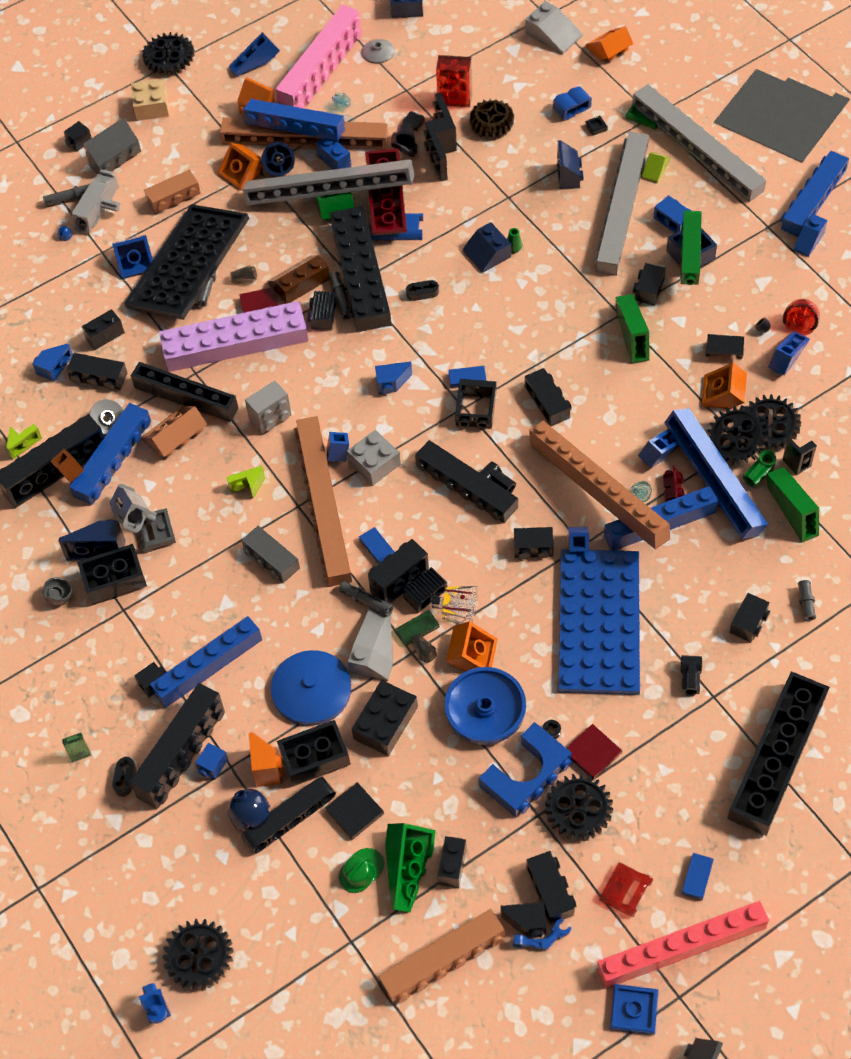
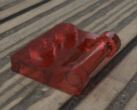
[599,862,653,917]

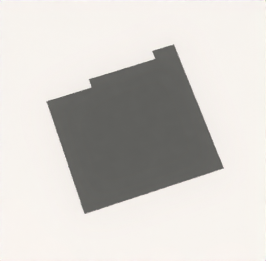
[714,69,850,162]

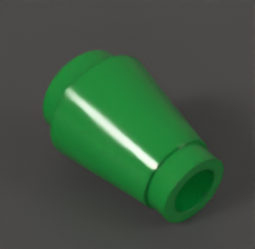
[507,228,523,253]

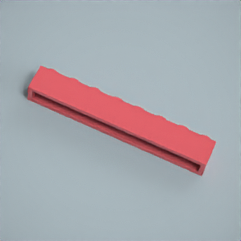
[597,901,769,989]

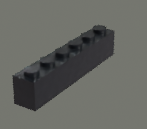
[131,362,239,422]
[415,440,518,523]

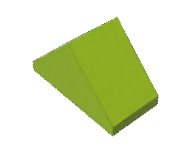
[642,152,671,183]

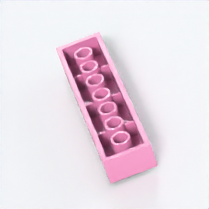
[276,5,362,108]

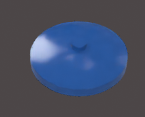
[271,650,351,726]
[444,667,526,744]

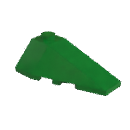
[385,823,436,912]

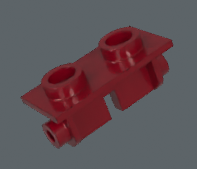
[663,465,685,502]

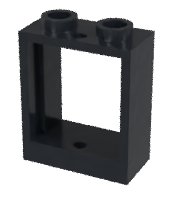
[455,379,497,429]

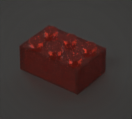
[436,55,473,107]

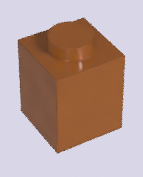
[50,449,84,483]

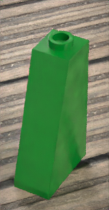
[680,211,702,285]
[615,294,650,363]
[767,467,819,542]

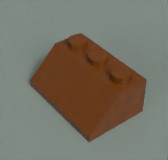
[267,255,330,304]

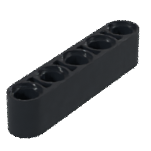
[241,777,336,854]

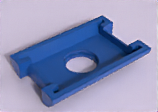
[371,213,424,240]

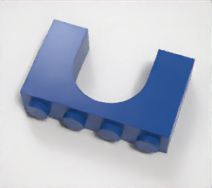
[479,722,572,818]

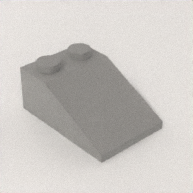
[525,1,583,54]

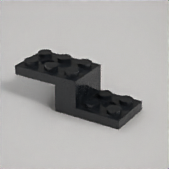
[423,92,457,181]

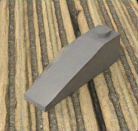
[348,607,393,681]

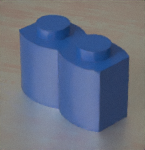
[553,86,592,120]

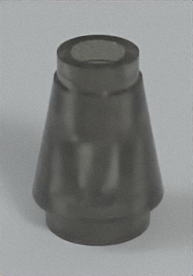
[230,265,257,282]
[411,634,437,663]

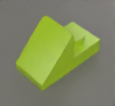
[6,424,42,460]
[226,465,265,498]

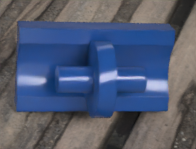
[139,983,171,1024]

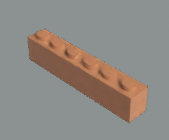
[378,909,505,1004]

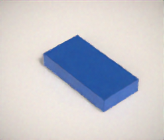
[448,366,487,388]
[359,527,395,564]
[682,853,714,900]

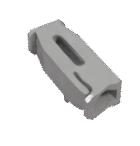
[72,169,121,235]
[110,484,157,533]

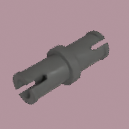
[798,580,816,621]

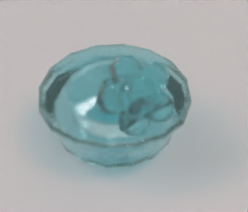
[332,92,351,107]
[630,481,652,502]

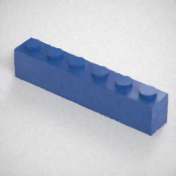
[243,99,345,141]
[780,151,849,237]
[69,403,151,505]
[604,486,718,551]
[150,616,262,708]

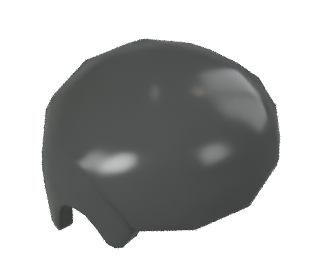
[42,577,73,606]

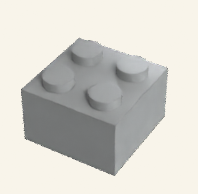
[245,380,292,434]
[347,430,401,486]

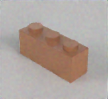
[144,169,201,214]

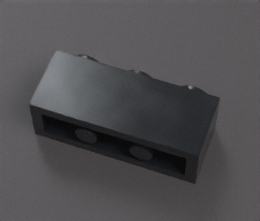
[66,353,128,390]
[525,368,572,426]
[526,851,577,924]

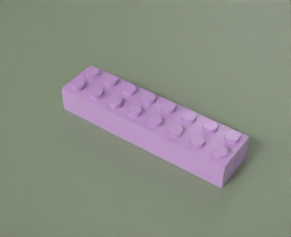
[159,301,308,372]

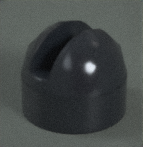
[754,317,771,333]

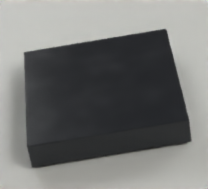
[325,782,384,840]

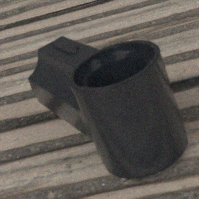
[479,461,516,494]
[681,655,702,696]

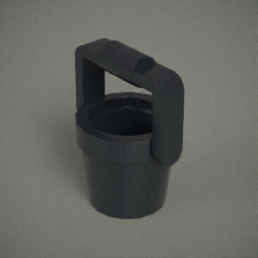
[391,123,417,157]

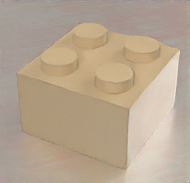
[131,79,169,121]

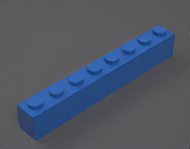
[664,408,768,539]

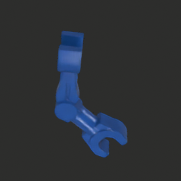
[513,918,572,951]

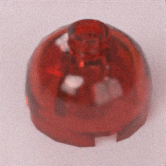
[783,298,820,336]

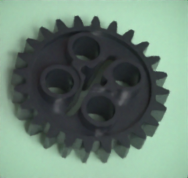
[142,32,195,75]
[744,394,801,451]
[707,405,768,466]
[545,774,613,841]
[162,919,234,990]

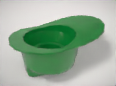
[339,848,384,893]

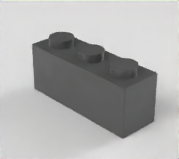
[242,525,300,583]

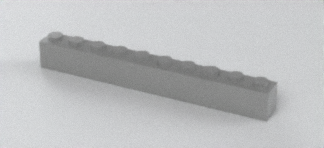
[632,84,767,202]
[594,132,649,275]
[243,159,415,205]

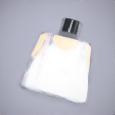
[432,586,478,625]

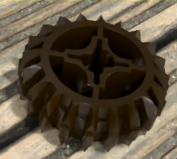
[469,98,514,139]

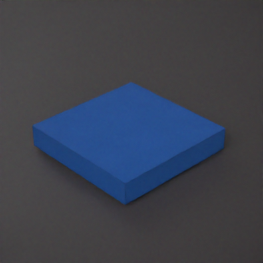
[610,984,659,1035]

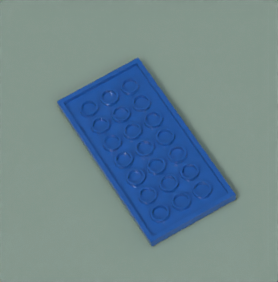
[559,549,640,695]

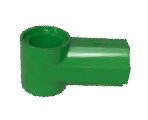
[743,450,776,488]

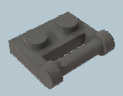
[136,508,176,553]

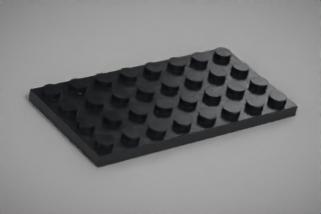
[124,204,250,320]

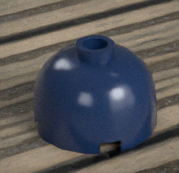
[261,142,295,176]
[228,789,271,830]

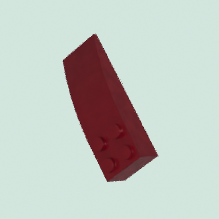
[365,148,407,235]

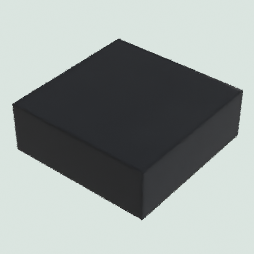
[402,111,425,131]
[585,116,608,136]

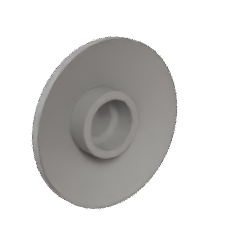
[362,39,395,63]
[90,399,124,435]

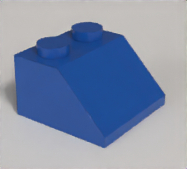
[112,234,153,278]

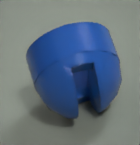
[57,226,72,241]

